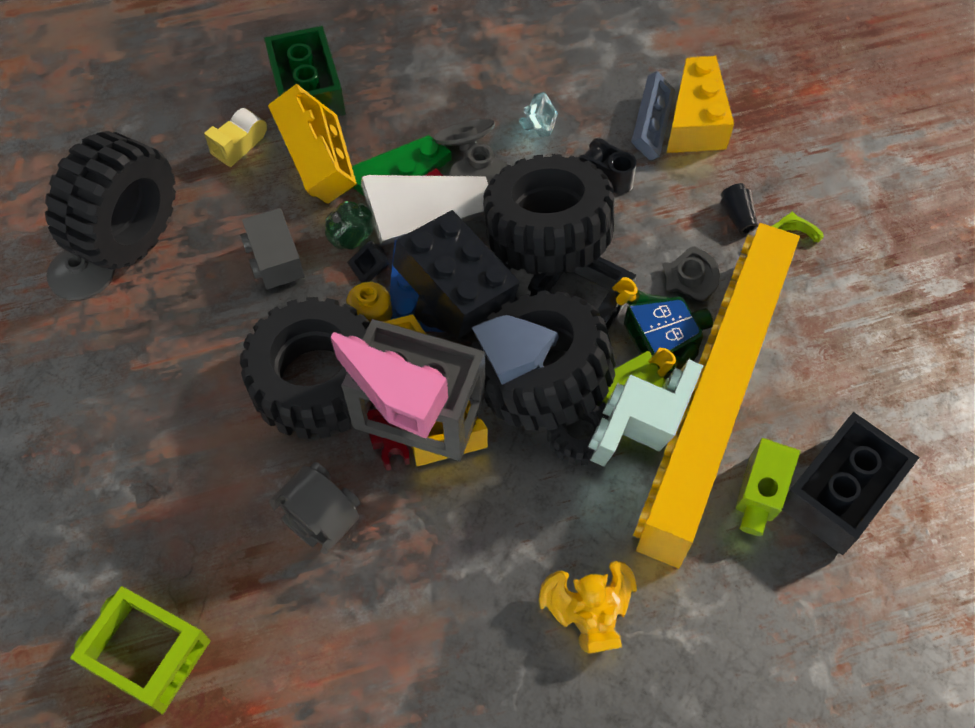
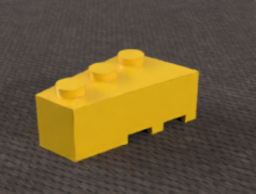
[666,56,734,153]
[268,84,357,204]

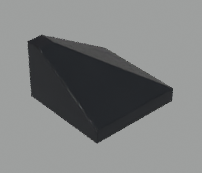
[347,240,389,283]

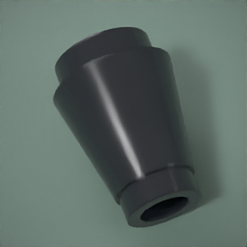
[720,183,758,234]

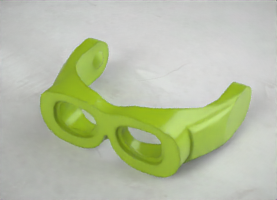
[772,212,824,243]

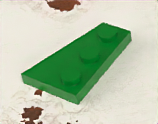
[352,135,451,197]

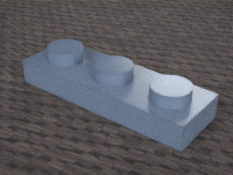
[631,71,675,161]

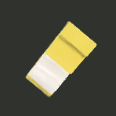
[204,108,267,168]

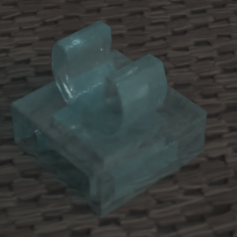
[519,92,558,138]

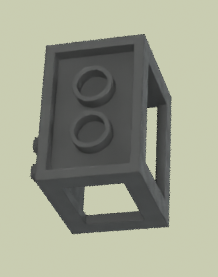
[342,319,485,461]

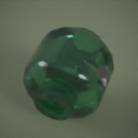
[325,201,374,250]

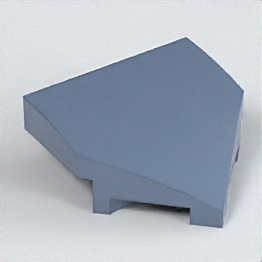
[472,315,559,385]

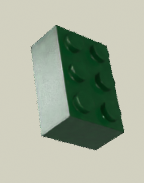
[264,25,346,117]

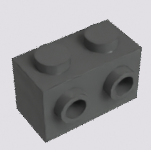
[240,208,305,290]

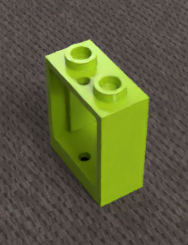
[70,586,211,714]

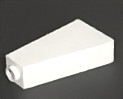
[361,175,488,246]

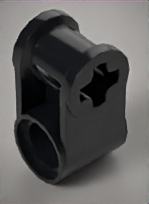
[578,138,637,194]

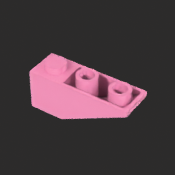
[331,332,448,438]

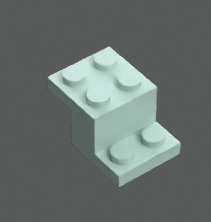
[588,359,703,466]

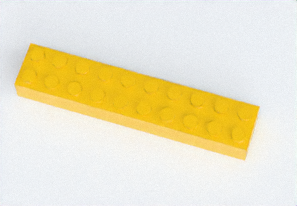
[633,223,800,569]

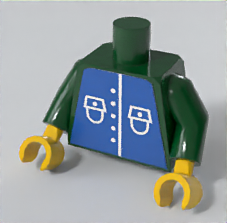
[612,277,713,377]

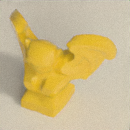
[539,560,637,653]

